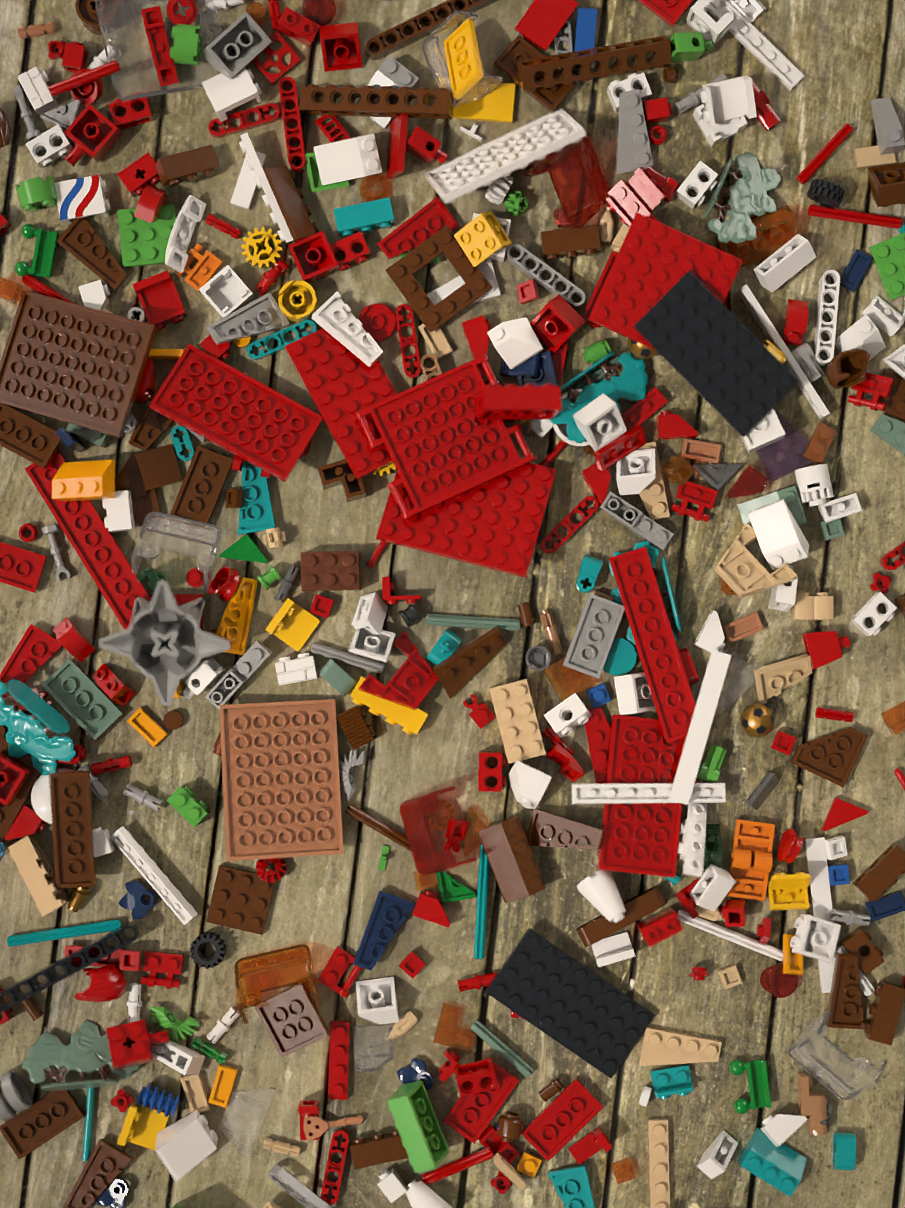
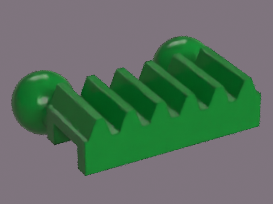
[15,224,59,278]
[729,1059,771,1114]

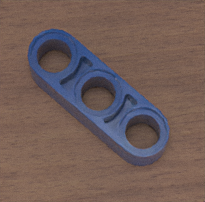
[574,7,597,51]

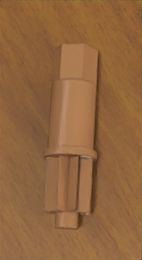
[540,609,563,655]

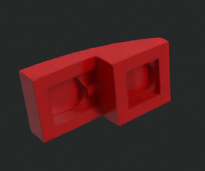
[545,743,584,782]
[478,1125,520,1164]

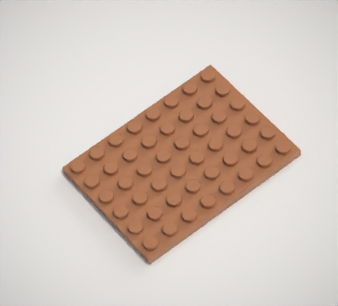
[219,699,344,861]

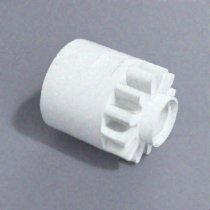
[794,464,834,507]

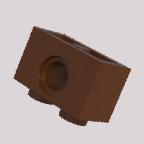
[840,927,885,975]

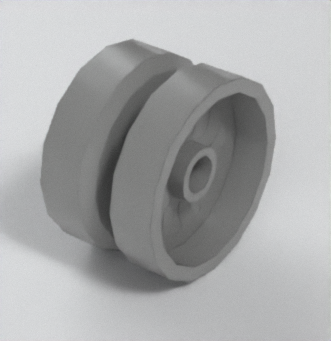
[0,1070,32,1121]

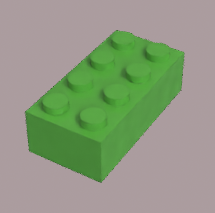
[387,1080,449,1173]

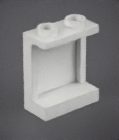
[202,67,262,122]

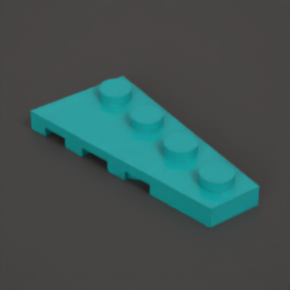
[237,460,276,535]

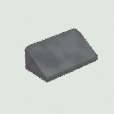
[746,772,779,810]

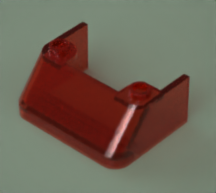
[399,786,476,875]

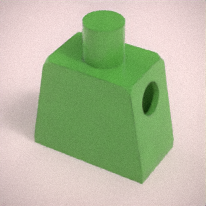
[669,33,713,64]

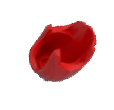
[75,965,127,1002]

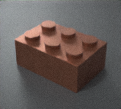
[301,551,360,591]

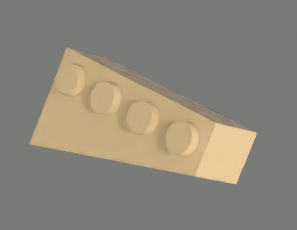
[8,835,70,917]

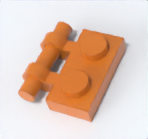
[174,243,223,293]

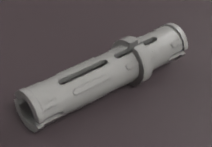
[674,74,727,115]

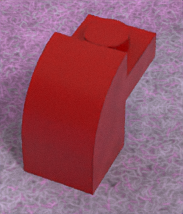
[134,185,169,223]
[782,299,808,346]
[53,617,95,662]

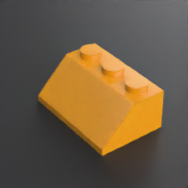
[52,460,115,501]

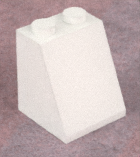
[155,1110,218,1181]

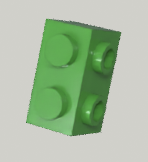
[166,785,211,827]

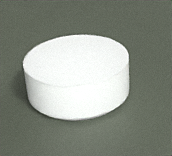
[639,1086,652,1107]

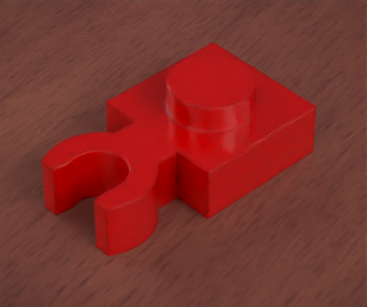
[463,694,495,729]
[444,819,469,853]

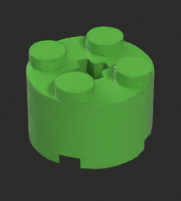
[170,24,203,66]
[15,176,58,213]

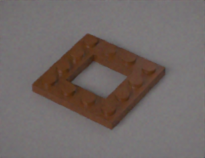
[385,225,492,333]

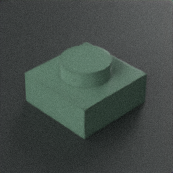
[820,518,845,541]

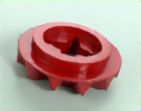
[167,0,198,25]
[256,858,287,883]

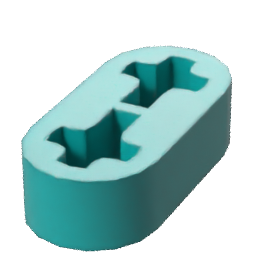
[171,426,195,462]

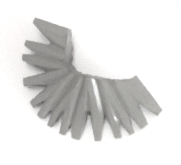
[338,750,365,801]

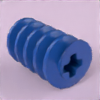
[136,1083,180,1119]

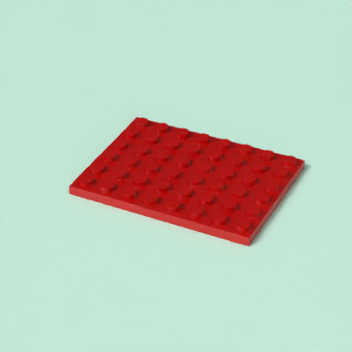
[376,463,557,578]

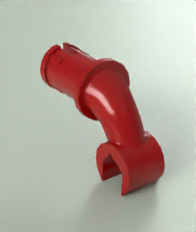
[255,259,290,296]

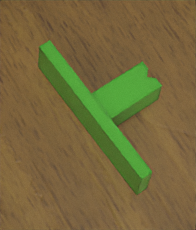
[378,845,390,871]

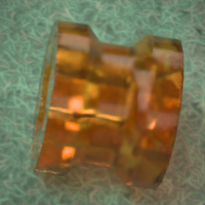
[246,2,266,26]

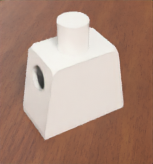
[768,565,798,612]
[182,657,225,699]

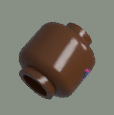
[496,1111,523,1142]

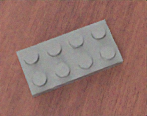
[562,593,625,679]

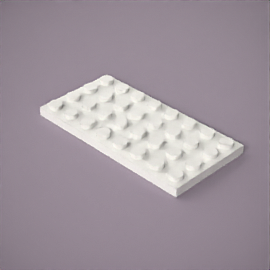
[424,107,586,203]

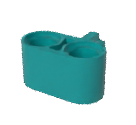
[426,628,463,665]

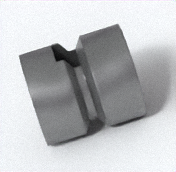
[525,646,551,671]

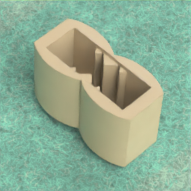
[792,592,834,620]

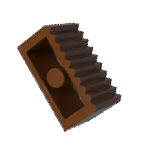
[336,706,376,750]

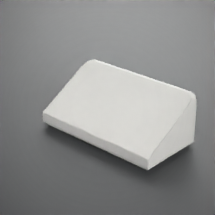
[728,0,766,23]
[863,295,905,337]
[818,493,863,523]

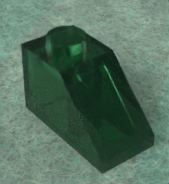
[703,824,723,869]

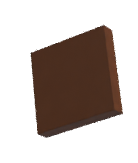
[134,444,183,491]

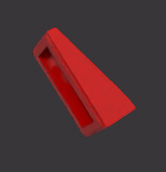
[315,115,351,143]

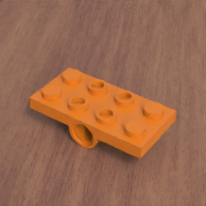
[726,819,775,901]

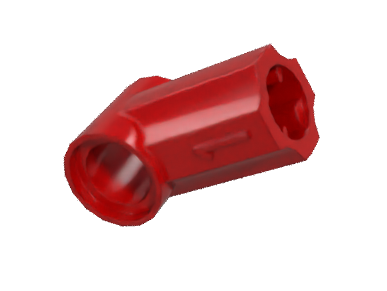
[646,166,680,202]

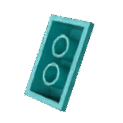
[737,1127,807,1197]

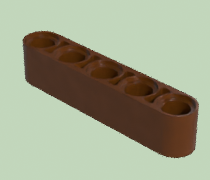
[576,885,668,947]

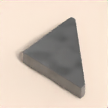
[40,99,83,130]
[692,464,742,491]

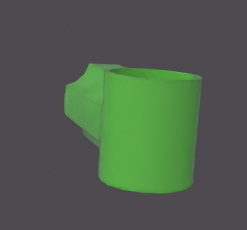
[697,744,727,783]

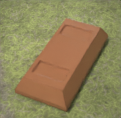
[681,438,722,464]
[722,611,765,644]

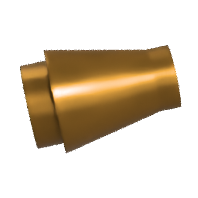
[67,887,91,912]

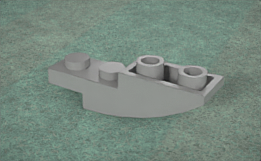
[600,491,674,550]
[205,640,272,710]

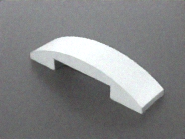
[165,195,206,273]

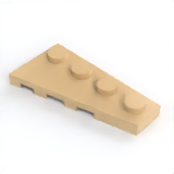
[636,442,670,520]
[638,1027,722,1066]

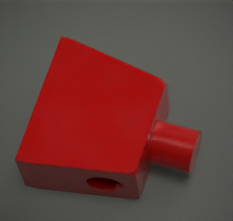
[406,126,448,165]
[802,631,851,669]

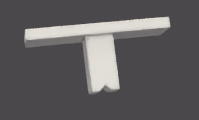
[460,124,482,142]

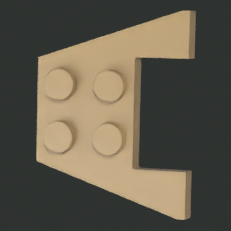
[715,523,797,598]

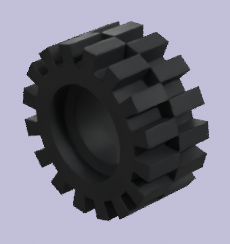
[807,179,845,208]
[190,932,226,969]

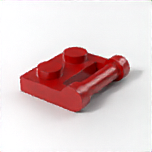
[317,946,364,998]

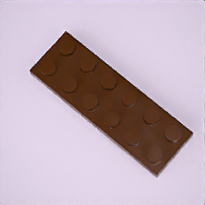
[49,771,96,888]

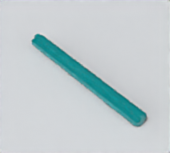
[474,844,489,959]
[7,919,121,947]

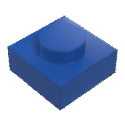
[586,683,611,708]
[828,864,850,886]

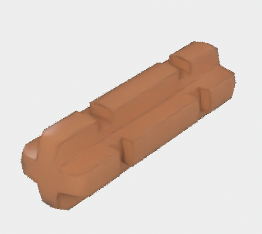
[17,22,56,39]

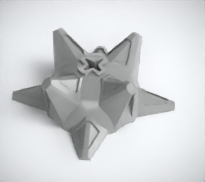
[99,581,230,706]

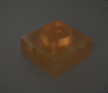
[414,869,436,891]
[611,1157,636,1184]

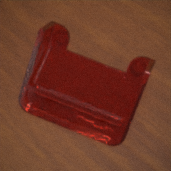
[532,133,610,228]

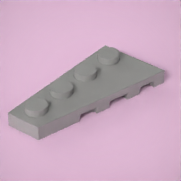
[615,89,654,174]

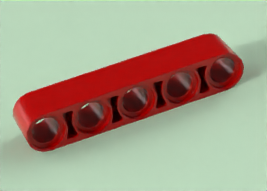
[279,77,307,174]

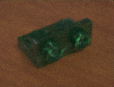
[136,567,171,591]

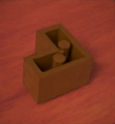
[318,459,366,503]

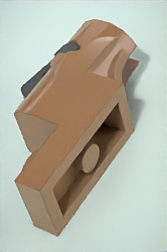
[798,1072,832,1135]

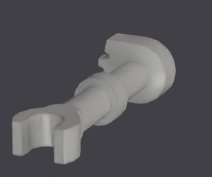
[13,85,42,142]
[42,523,71,581]

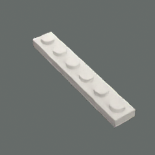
[239,133,294,245]
[110,826,198,925]

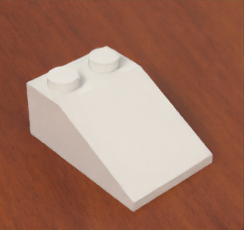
[313,134,382,185]
[748,499,809,570]

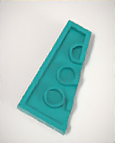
[547,1164,596,1208]

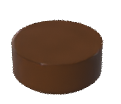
[164,710,184,730]

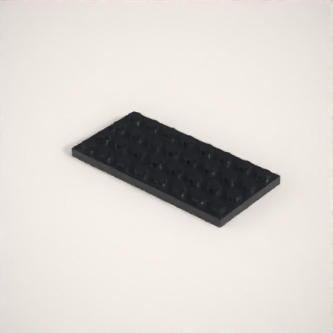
[633,271,799,437]
[485,927,655,1078]

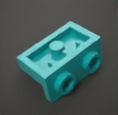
[650,1064,694,1099]

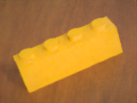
[350,676,428,736]

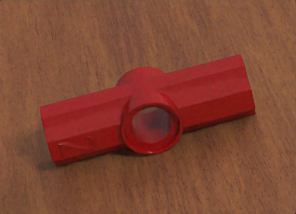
[744,74,781,131]

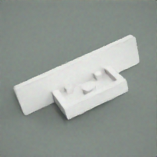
[677,803,708,877]

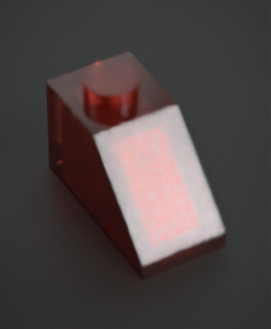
[724,465,768,500]

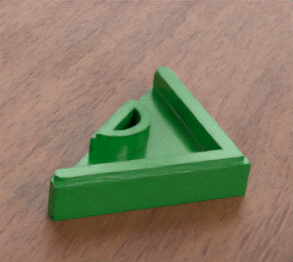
[219,534,269,564]
[435,868,477,904]

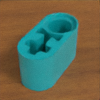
[832,1132,856,1171]

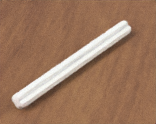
[677,910,783,961]

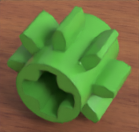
[504,190,528,216]

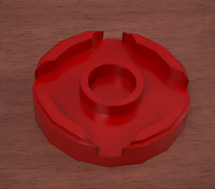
[359,303,396,342]

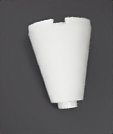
[577,869,626,923]
[405,1180,453,1208]

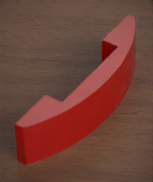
[141,6,179,87]
[65,945,141,971]

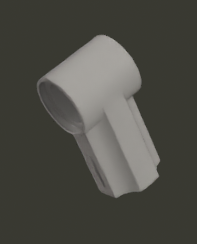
[791,343,824,383]

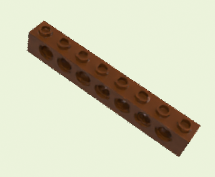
[517,35,671,91]
[299,84,454,119]

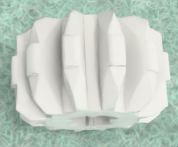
[485,175,513,205]

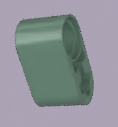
[318,658,358,697]

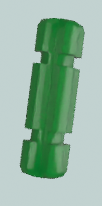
[191,1037,228,1064]

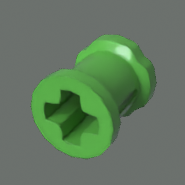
[257,565,282,590]

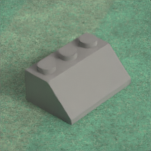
[201,12,272,79]

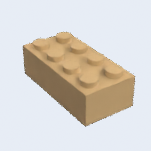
[489,679,546,764]

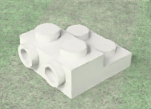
[790,914,841,963]

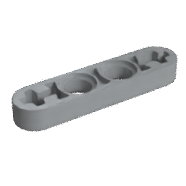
[268,1165,331,1208]

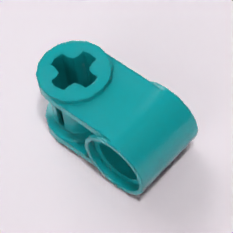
[576,555,603,593]

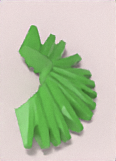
[149,1006,200,1041]

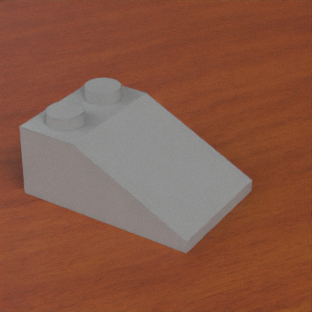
[356,55,420,130]

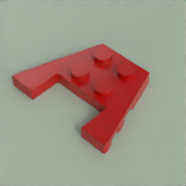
[358,631,439,710]

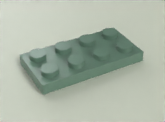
[42,658,124,740]

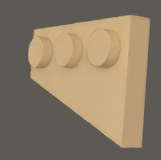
[754,654,812,705]

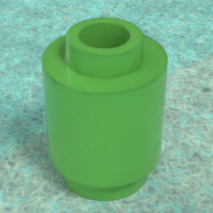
[582,340,612,365]

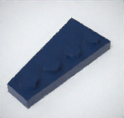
[352,890,415,971]

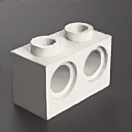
[607,72,652,113]
[26,124,73,168]
[675,161,718,209]
[850,592,897,636]

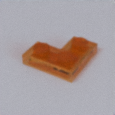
[433,1003,475,1052]

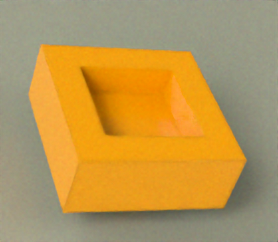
[516,1151,542,1178]

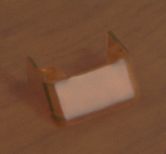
[234,944,320,1024]

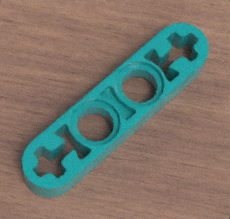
[247,320,317,360]

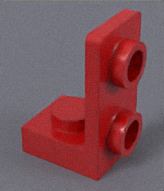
[382,577,421,604]
[92,664,136,707]
[675,877,701,919]
[298,1100,319,1140]
[569,1126,612,1164]

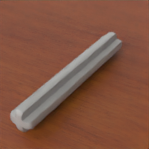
[311,643,385,674]

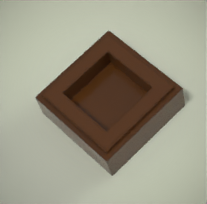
[226,488,243,509]

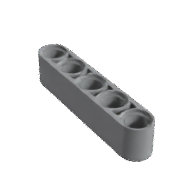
[506,243,585,309]

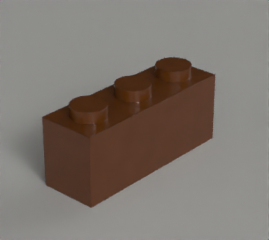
[155,145,220,187]
[540,225,601,261]
[852,843,905,902]
[864,980,905,1046]
[350,1129,409,1170]

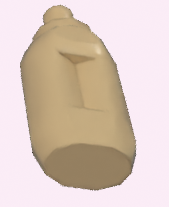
[599,206,614,243]
[695,905,725,921]
[387,1011,418,1042]

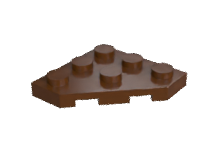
[115,452,162,532]
[790,727,868,788]

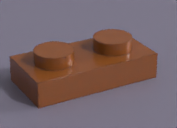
[803,422,836,465]

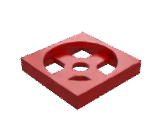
[251,30,301,85]

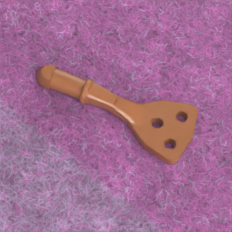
[303,1115,364,1141]

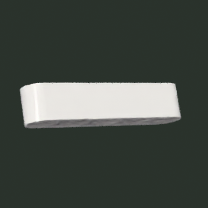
[813,270,840,366]

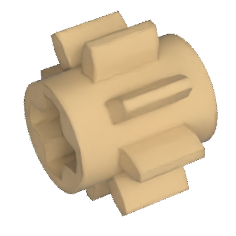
[262,527,287,549]

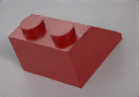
[319,22,362,72]
[288,231,339,284]
[530,294,586,353]
[135,357,157,405]

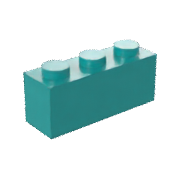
[333,197,395,237]

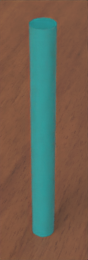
[82,1088,95,1161]

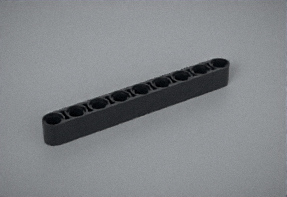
[0,923,139,1013]

